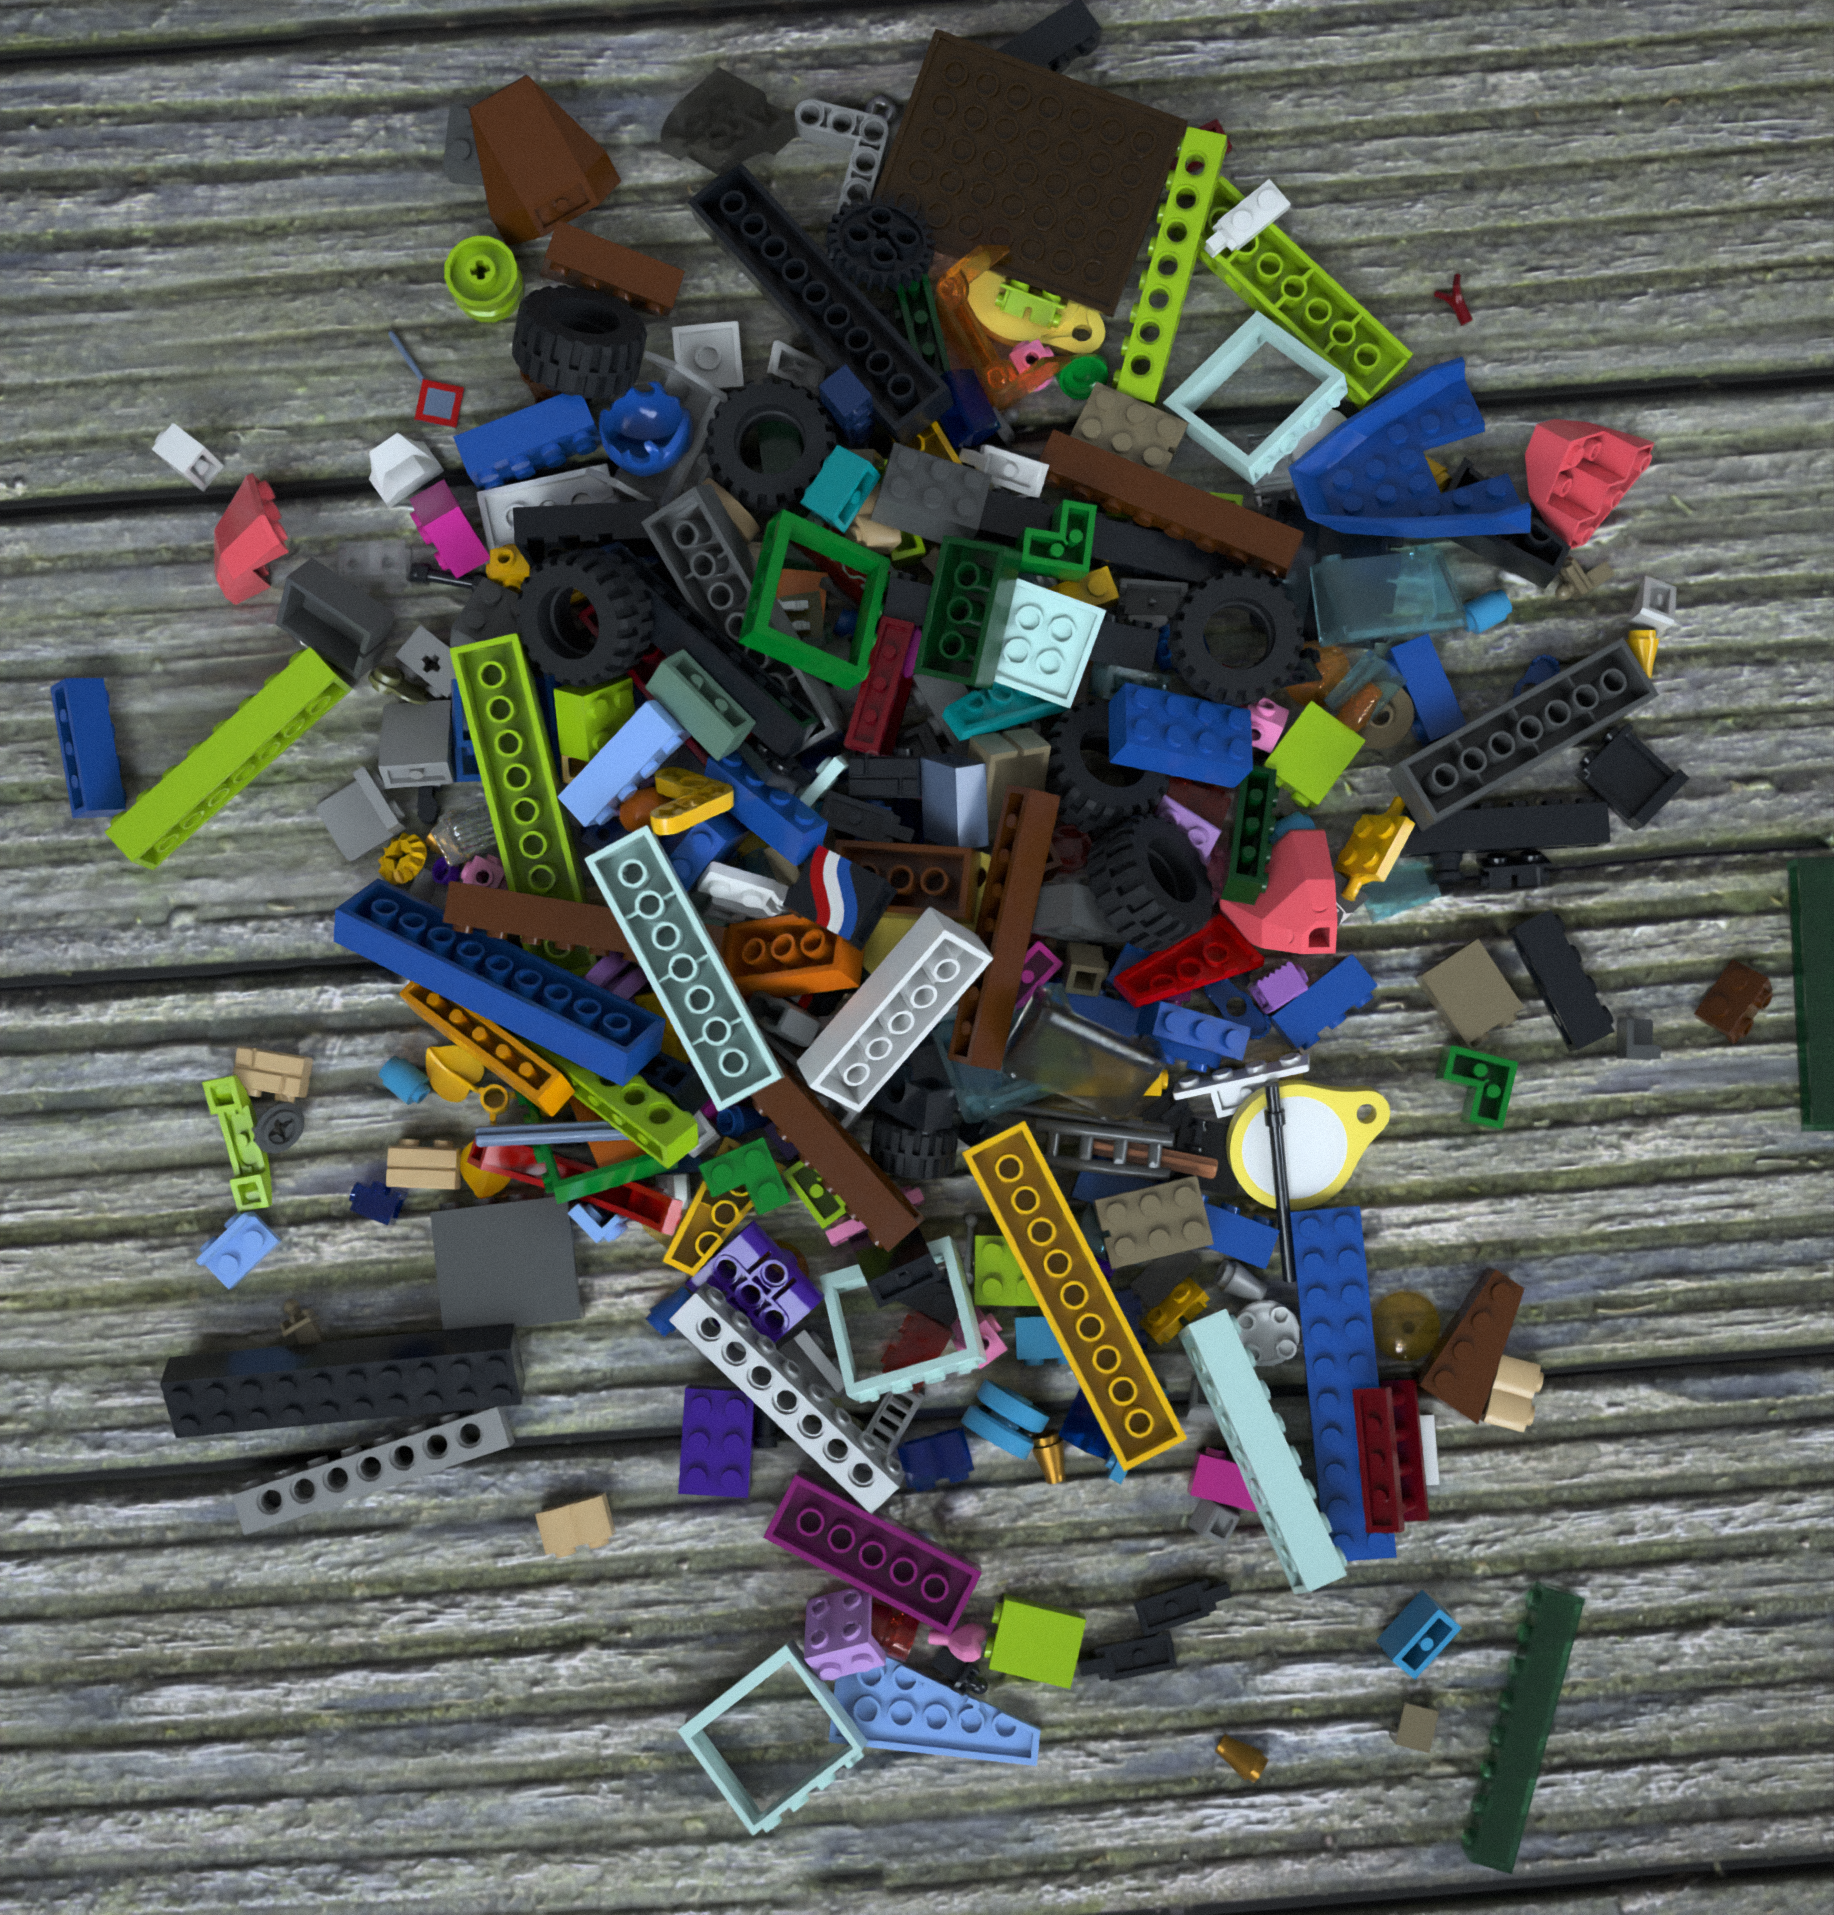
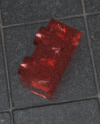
[1152,776,1232,830]
[880,1311,953,1394]

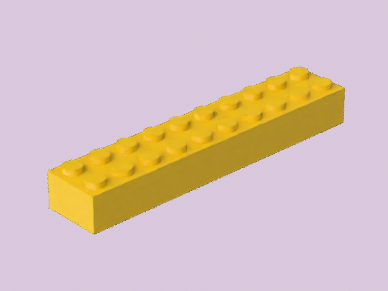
[961,1121,1187,1472]

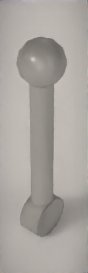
[964,1213,978,1285]

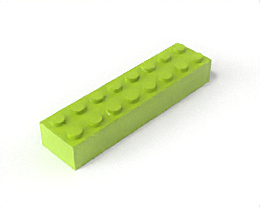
[105,646,353,870]

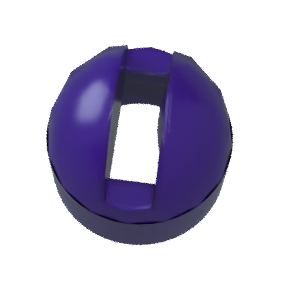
[432,857,462,885]

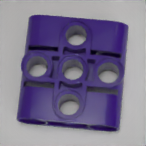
[685,1220,825,1348]

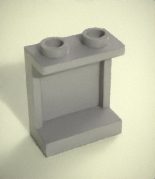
[378,700,454,789]

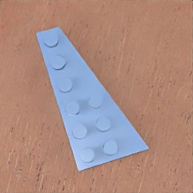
[828,1655,1040,1766]

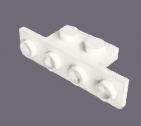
[1173,1053,1310,1118]

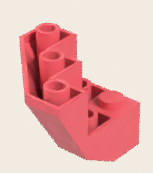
[1525,419,1654,550]
[214,473,289,605]
[1219,829,1337,954]

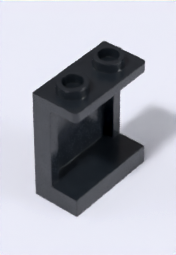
[1575,723,1690,831]
[848,1226,942,1308]

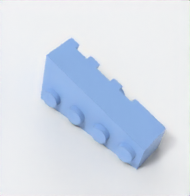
[558,699,691,827]

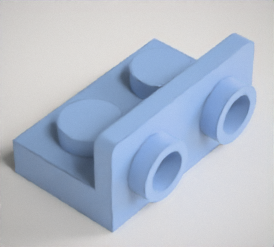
[568,1202,629,1243]
[195,1211,282,1289]

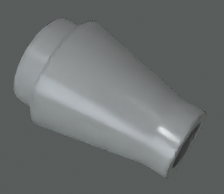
[1213,1260,1267,1302]

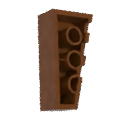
[540,220,685,317]
[1413,1267,1525,1424]

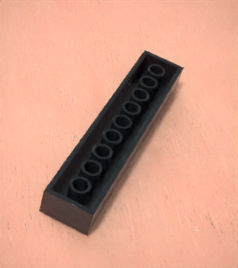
[687,159,954,446]
[160,1323,526,1438]

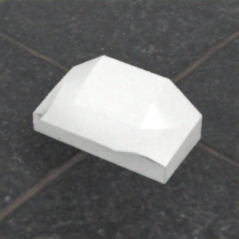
[369,432,444,508]

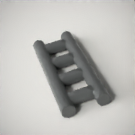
[1036,1118,1175,1182]

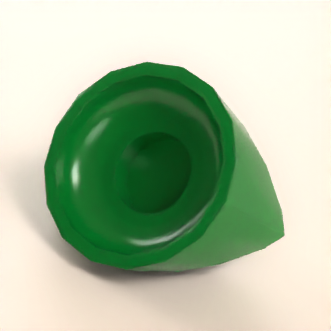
[1054,353,1109,400]

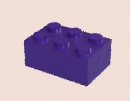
[678,1384,756,1498]

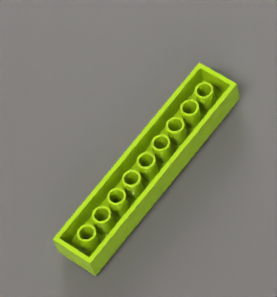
[449,633,602,976]

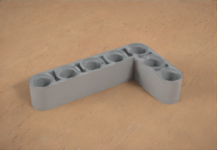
[795,99,889,278]

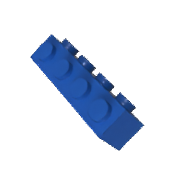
[50,678,127,819]
[704,750,828,866]

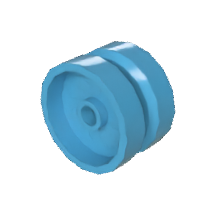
[961,1378,1050,1460]

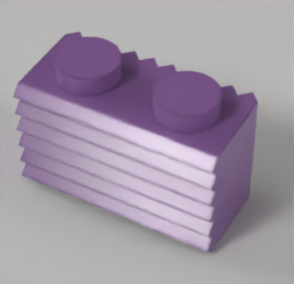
[1248,961,1309,1015]

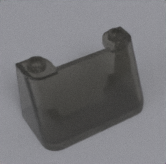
[1002,985,1167,1122]

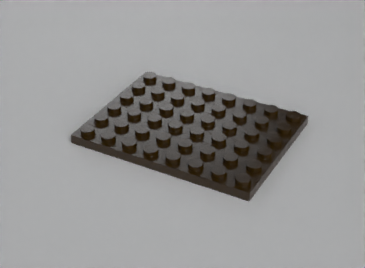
[871,29,1188,318]

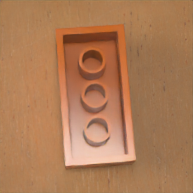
[723,914,865,1003]

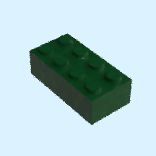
[913,535,1023,690]

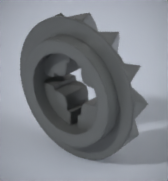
[251,1100,305,1153]

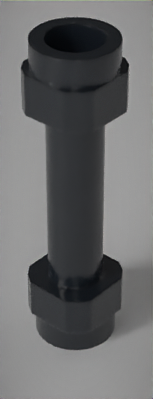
[410,562,488,592]

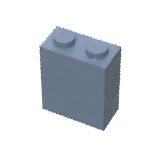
[920,752,989,850]

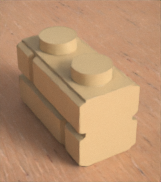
[232,1045,313,1103]
[386,1139,463,1189]

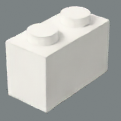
[152,423,224,492]

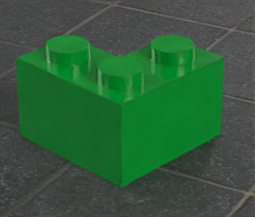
[1015,499,1097,583]
[1435,1045,1518,1130]
[697,1137,791,1216]

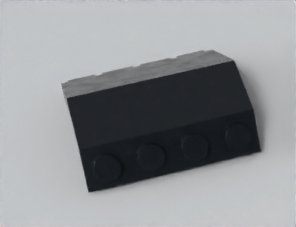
[1249,493,1404,649]

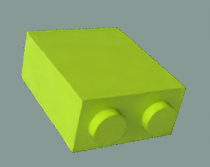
[1261,700,1366,810]
[983,1594,1086,1689]

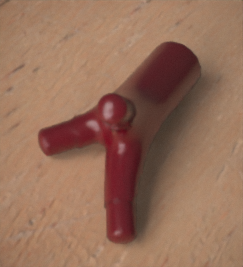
[1434,274,1473,327]

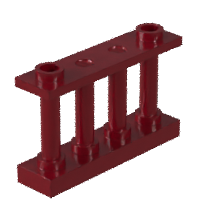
[844,616,916,756]
[1352,1379,1430,1533]

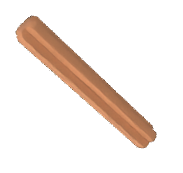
[1092,1138,1218,1179]

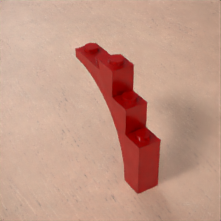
[467,1138,684,1236]

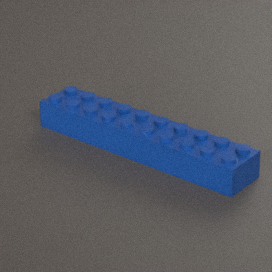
[334,878,666,1087]
[1290,1205,1397,1561]

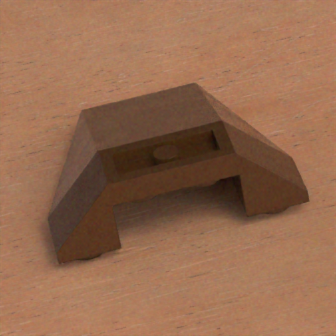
[468,74,621,246]

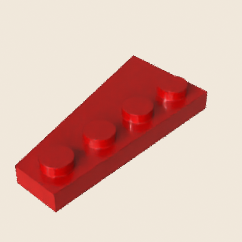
[1113,914,1265,1008]

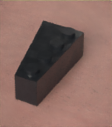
[1444,457,1571,589]
[513,501,660,569]

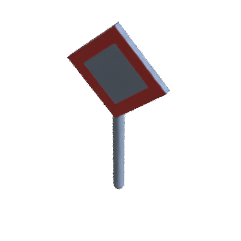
[388,330,465,429]

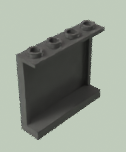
[430,1191,586,1330]

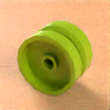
[444,236,525,322]

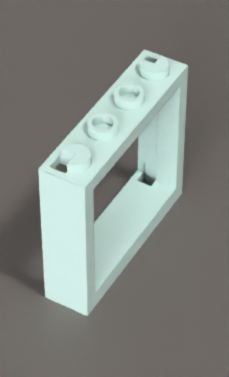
[1163,311,1348,486]
[819,1236,988,1403]
[677,1639,868,1836]

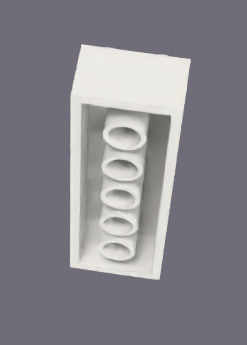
[796,906,994,1113]

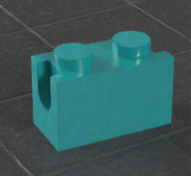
[800,445,881,533]

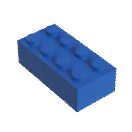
[453,393,602,491]
[1108,682,1253,788]

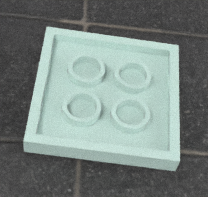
[994,578,1106,708]

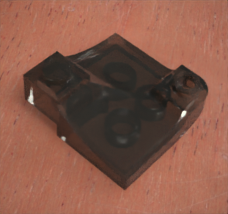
[660,67,796,177]

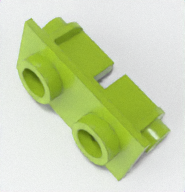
[995,278,1067,329]

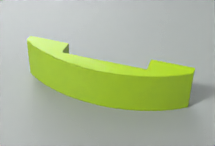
[202,1074,272,1212]

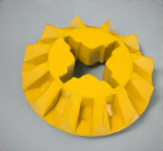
[378,832,427,885]

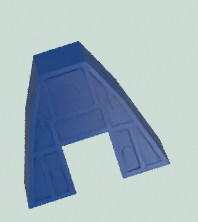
[1288,357,1531,538]

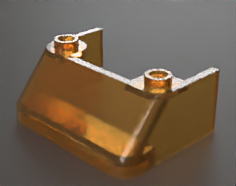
[935,244,1072,411]

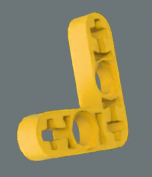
[650,767,735,835]

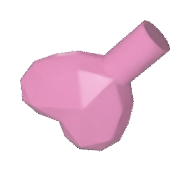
[928,1623,987,1662]

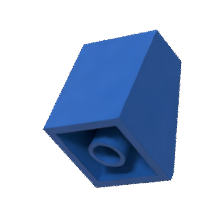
[661,811,752,892]

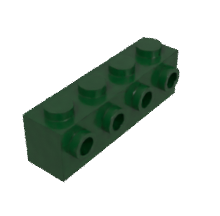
[887,274,953,390]
[1220,765,1279,905]

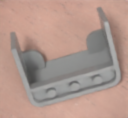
[585,351,728,509]

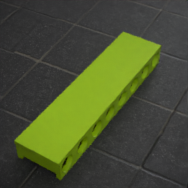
[1171,175,1413,411]

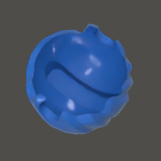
[599,381,694,477]

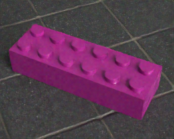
[763,1470,982,1636]

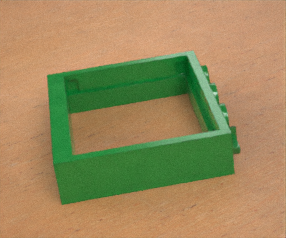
[738,509,891,691]
[514,1089,679,1204]

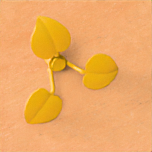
[425,1045,570,1199]

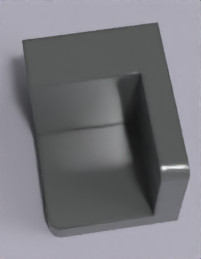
[1617,1017,1661,1060]

